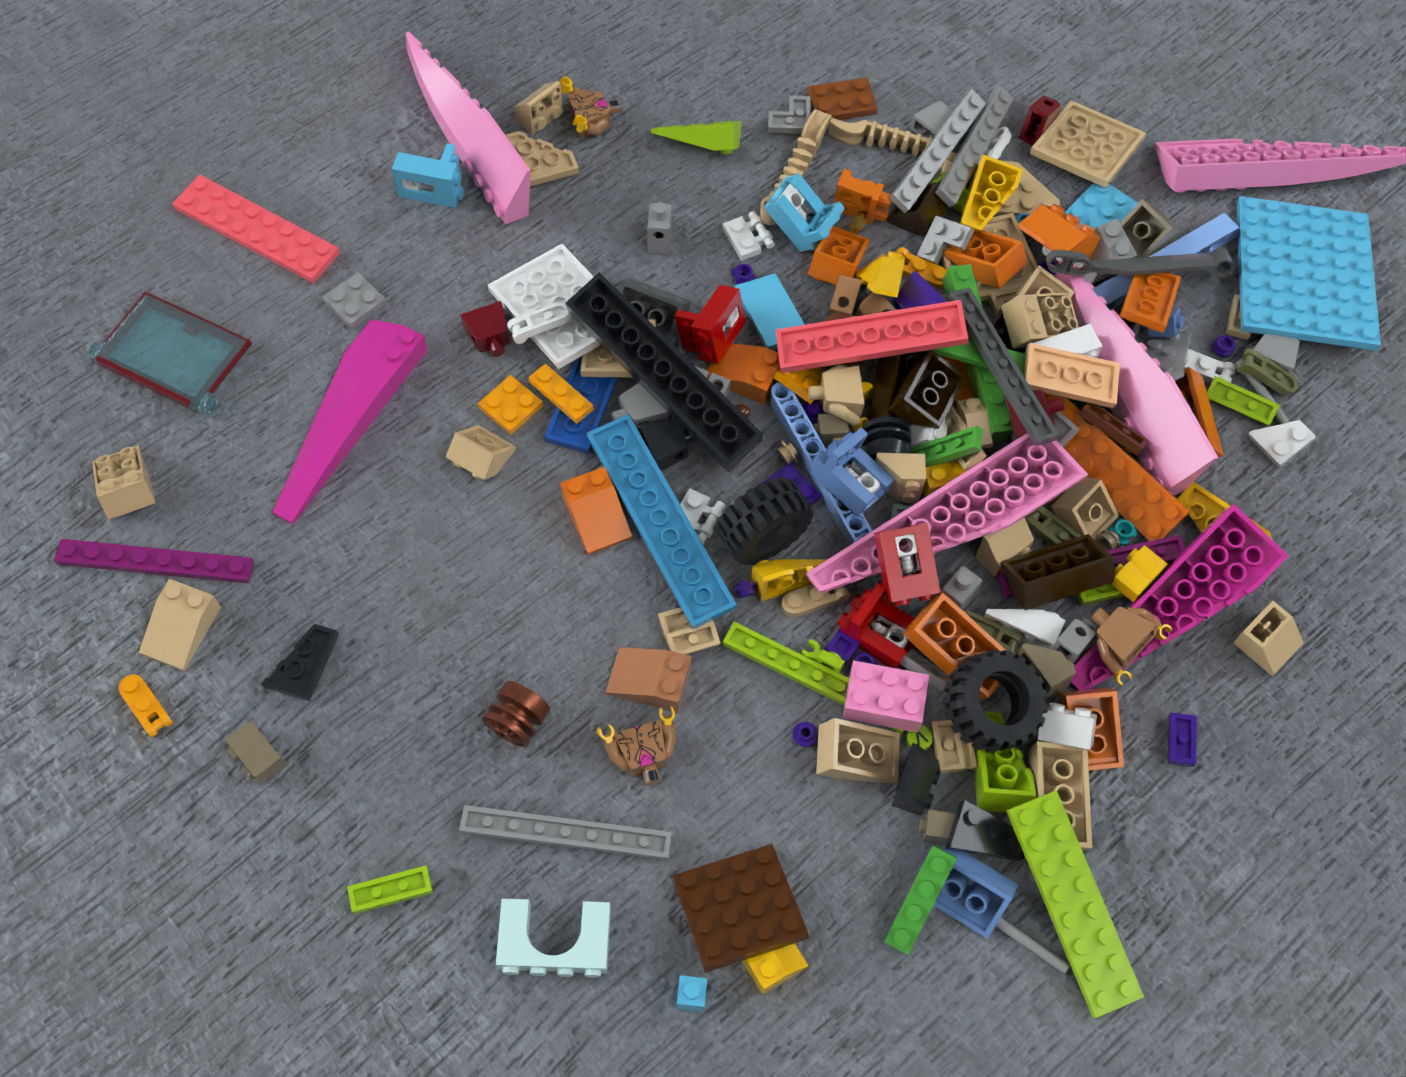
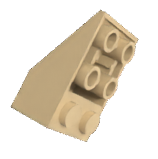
[1001,293,1079,349]
[92,445,156,520]

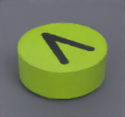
[906,725,933,751]

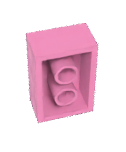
[842,661,929,733]

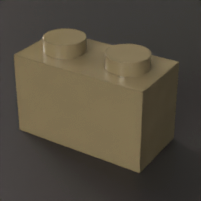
[225,721,287,785]

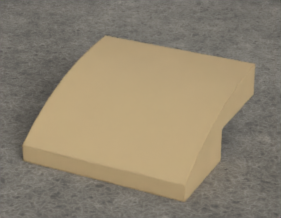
[658,607,721,655]

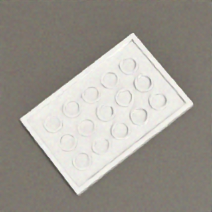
[488,244,600,369]

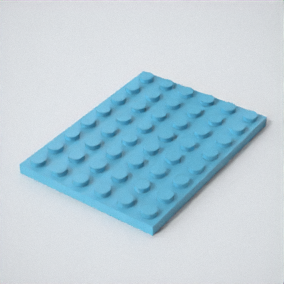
[1237,196,1381,351]

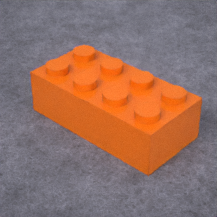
[903,593,1005,700]

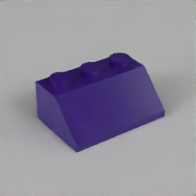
[894,271,947,310]

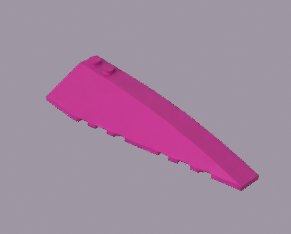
[272,319,428,525]
[1070,504,1289,691]

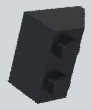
[891,743,941,816]

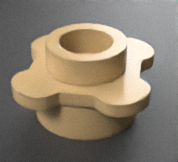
[777,440,798,464]

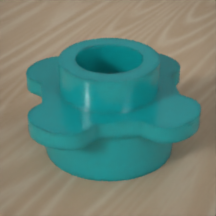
[1108,519,1137,545]

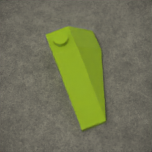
[651,120,742,154]
[975,711,1036,813]

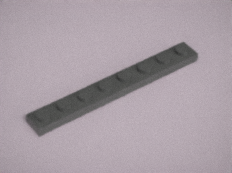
[948,287,1059,446]

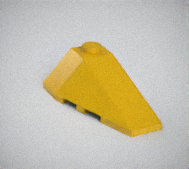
[960,154,1023,233]
[856,251,905,298]
[1177,482,1272,539]
[751,559,828,602]
[742,944,808,995]

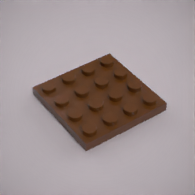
[672,844,809,973]

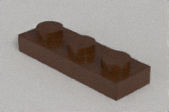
[1079,403,1149,456]

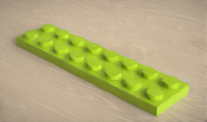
[1006,791,1144,1018]

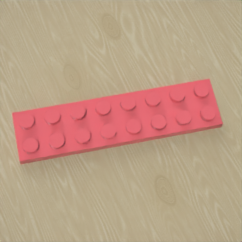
[172,174,340,284]
[776,300,968,373]

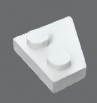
[1247,420,1316,468]

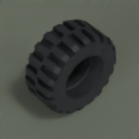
[718,477,813,565]
[943,650,1048,752]

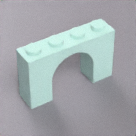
[496,899,611,978]

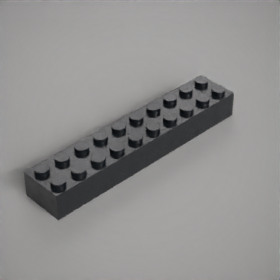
[565,272,763,473]

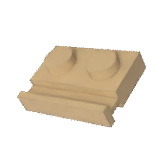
[930,720,977,773]

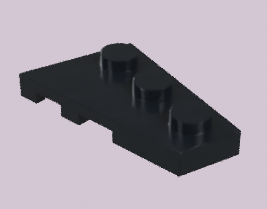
[261,624,339,701]
[945,800,1025,861]

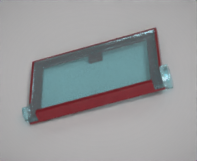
[89,292,252,415]

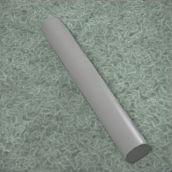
[995,918,1070,974]

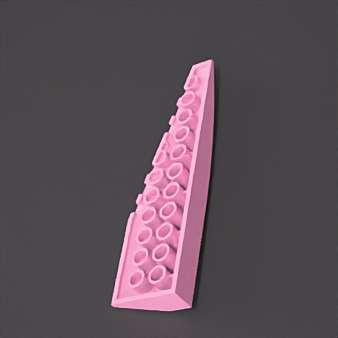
[406,32,531,224]
[1154,139,1406,193]
[1055,258,1218,495]
[806,433,1088,594]

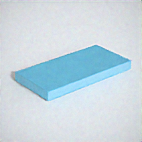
[734,273,805,350]

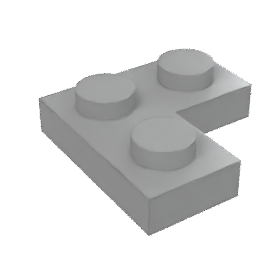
[768,96,810,134]
[917,216,975,265]

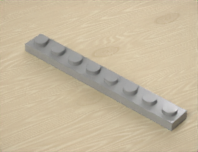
[935,85,1013,207]
[889,88,986,213]
[459,805,672,860]

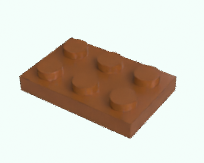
[807,77,878,120]

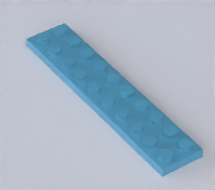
[586,414,737,629]

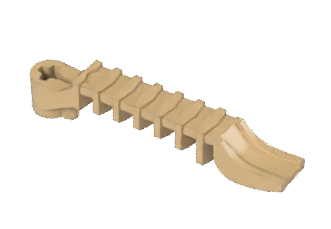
[760,109,832,225]
[828,118,957,174]

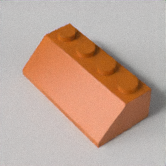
[1175,367,1224,458]

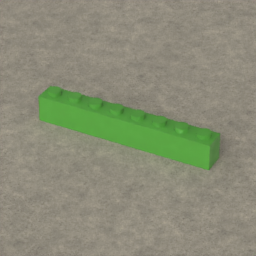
[942,264,1014,442]

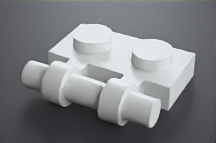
[722,211,775,261]
[680,488,725,544]

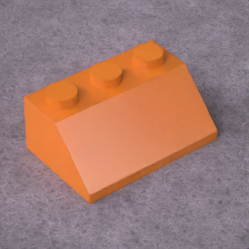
[1017,204,1101,260]

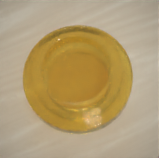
[849,214,867,234]

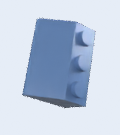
[933,846,1018,939]

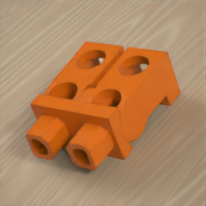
[833,169,892,225]

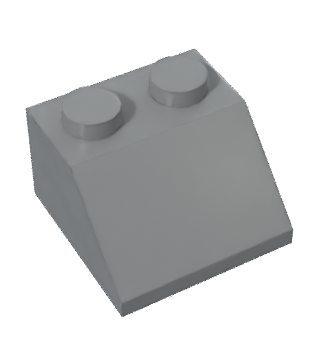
[1084,219,1137,284]

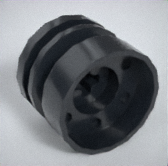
[862,417,912,461]

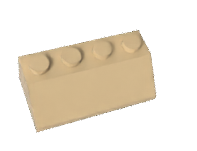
[1027,741,1092,851]

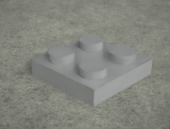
[323,272,387,329]

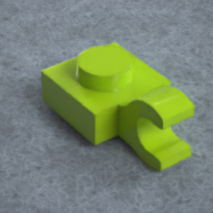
[801,639,845,674]

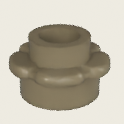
[1097,530,1120,550]

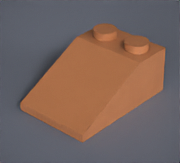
[605,647,692,712]

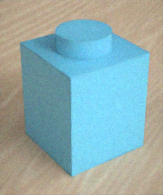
[676,975,707,1012]

